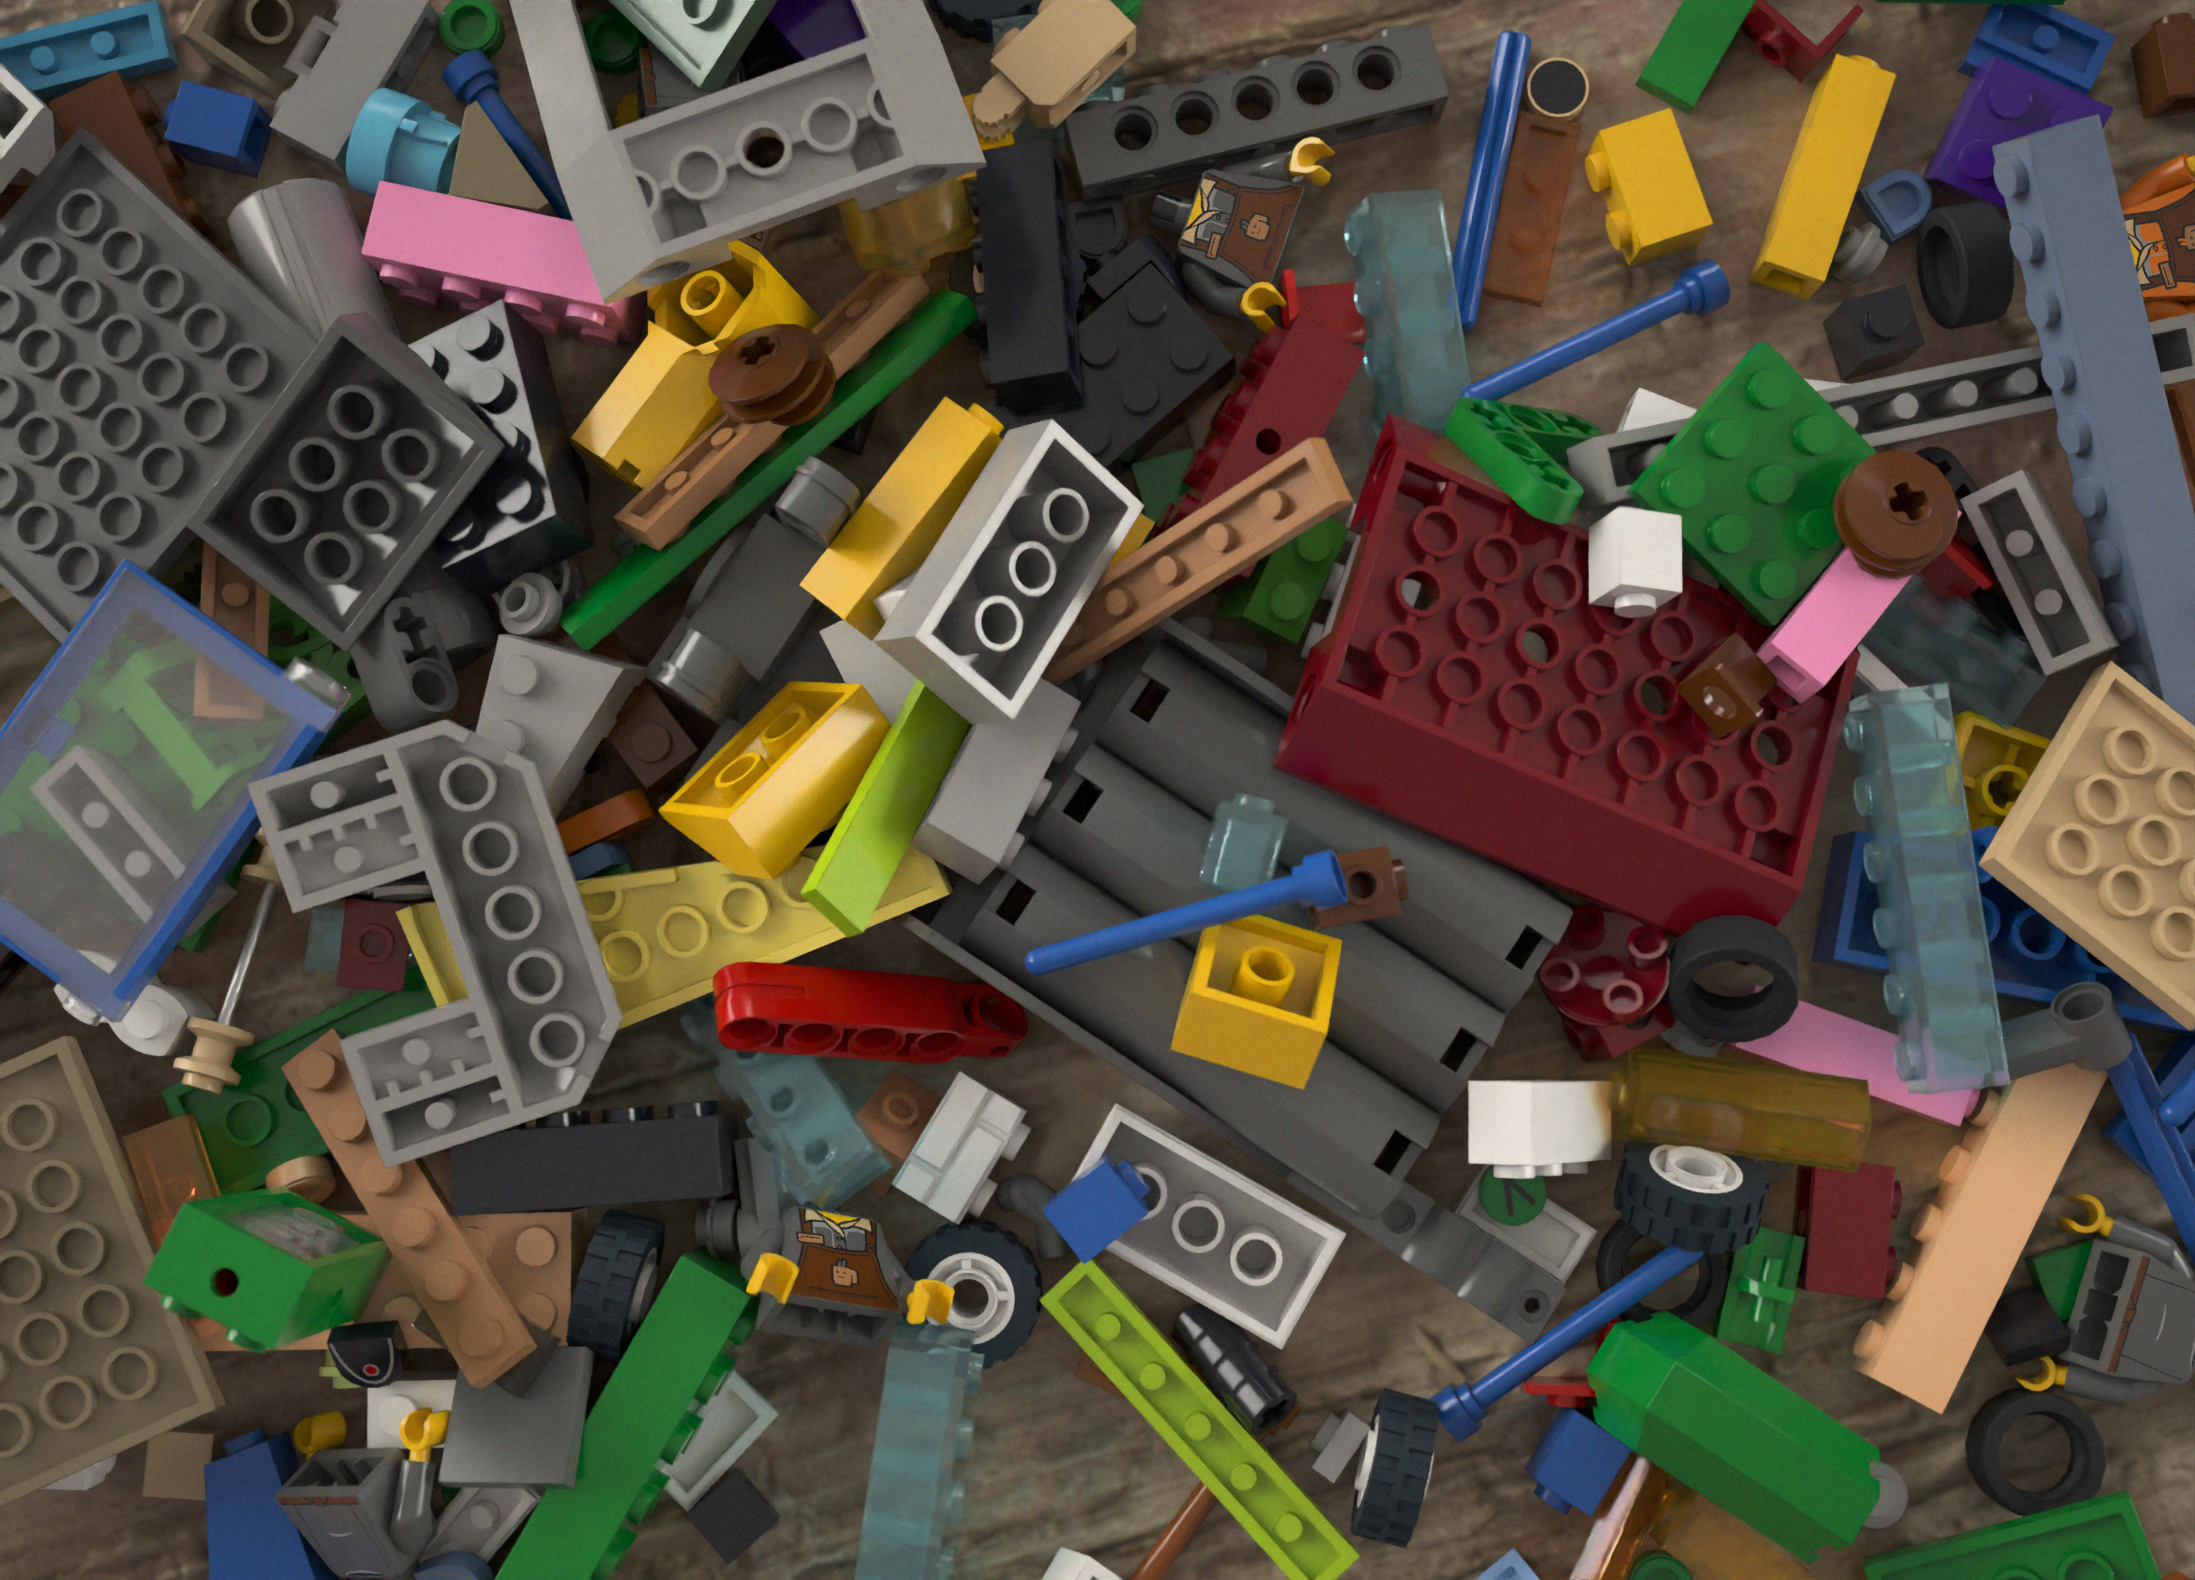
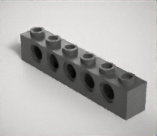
[1065,25,1449,201]

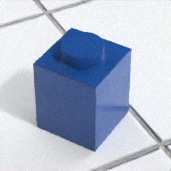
[164,80,273,179]
[1042,1153,1151,1264]
[1524,1407,1632,1517]

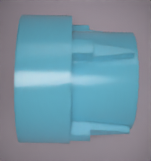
[346,87,462,198]

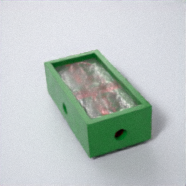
[142,1186,393,1353]

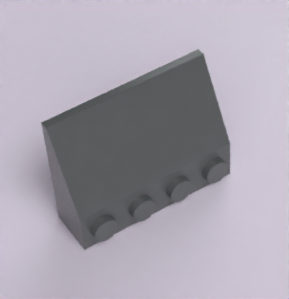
[185,312,505,652]

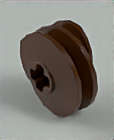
[708,324,837,427]
[1833,450,1958,580]

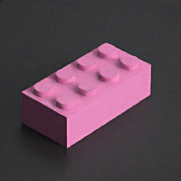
[361,180,648,347]

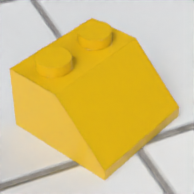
[1170,914,1342,1090]

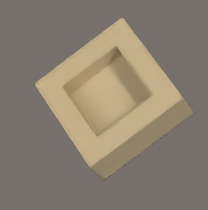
[142,1427,223,1501]

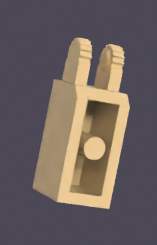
[970,0,1136,144]

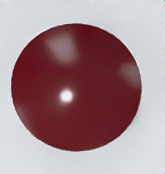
[1537,904,1670,1027]

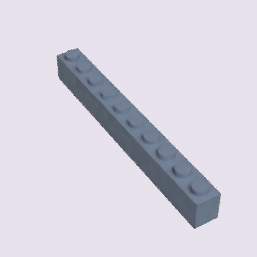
[1992,114,2195,726]

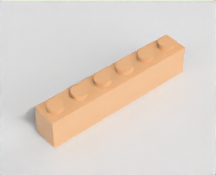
[1851,1062,2108,1415]

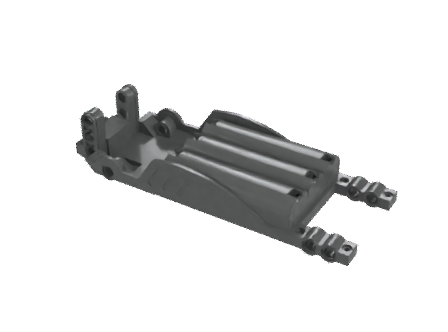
[645,456,1723,1345]

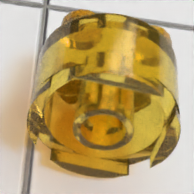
[836,176,977,278]

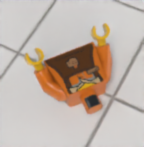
[2119,153,2195,322]

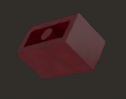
[1792,1155,1902,1300]

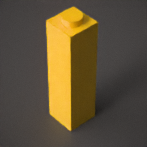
[1749,54,1897,300]
[799,396,1004,641]

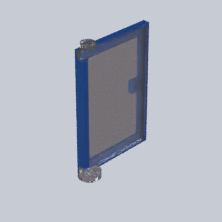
[0,558,353,1026]

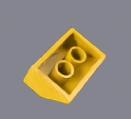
[658,681,891,880]

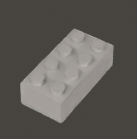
[873,419,1144,724]

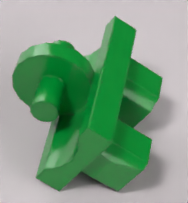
[1712,1226,1806,1354]

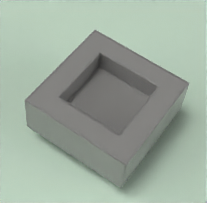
[1309,1406,1371,1483]

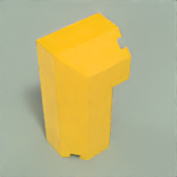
[570,240,821,495]

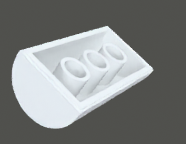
[1070,1102,1346,1350]

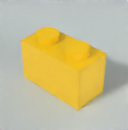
[1585,108,1713,266]

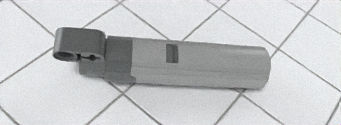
[227,178,499,735]

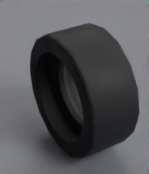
[1916,201,2015,329]
[1669,915,1798,1042]
[1595,1218,1729,1328]
[1965,1388,2107,1516]

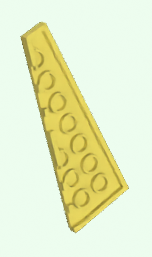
[396,844,953,1030]

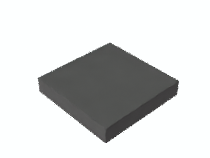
[438,1347,595,1489]

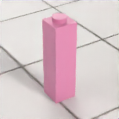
[1756,510,1962,704]
[1721,985,1980,1127]

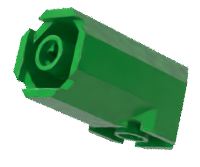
[1586,1310,1880,1564]

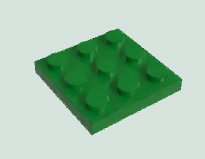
[1626,341,1877,626]

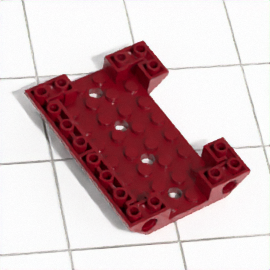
[1272,413,1860,966]

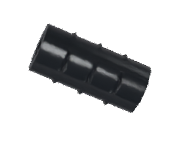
[1172,1302,1297,1435]

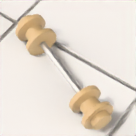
[172,826,286,1095]

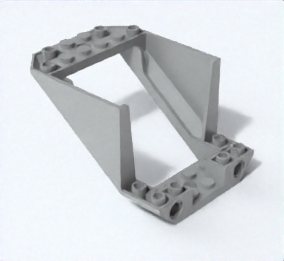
[509,0,987,305]

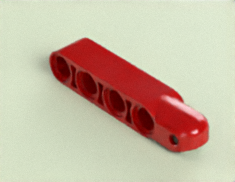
[712,961,1028,1064]

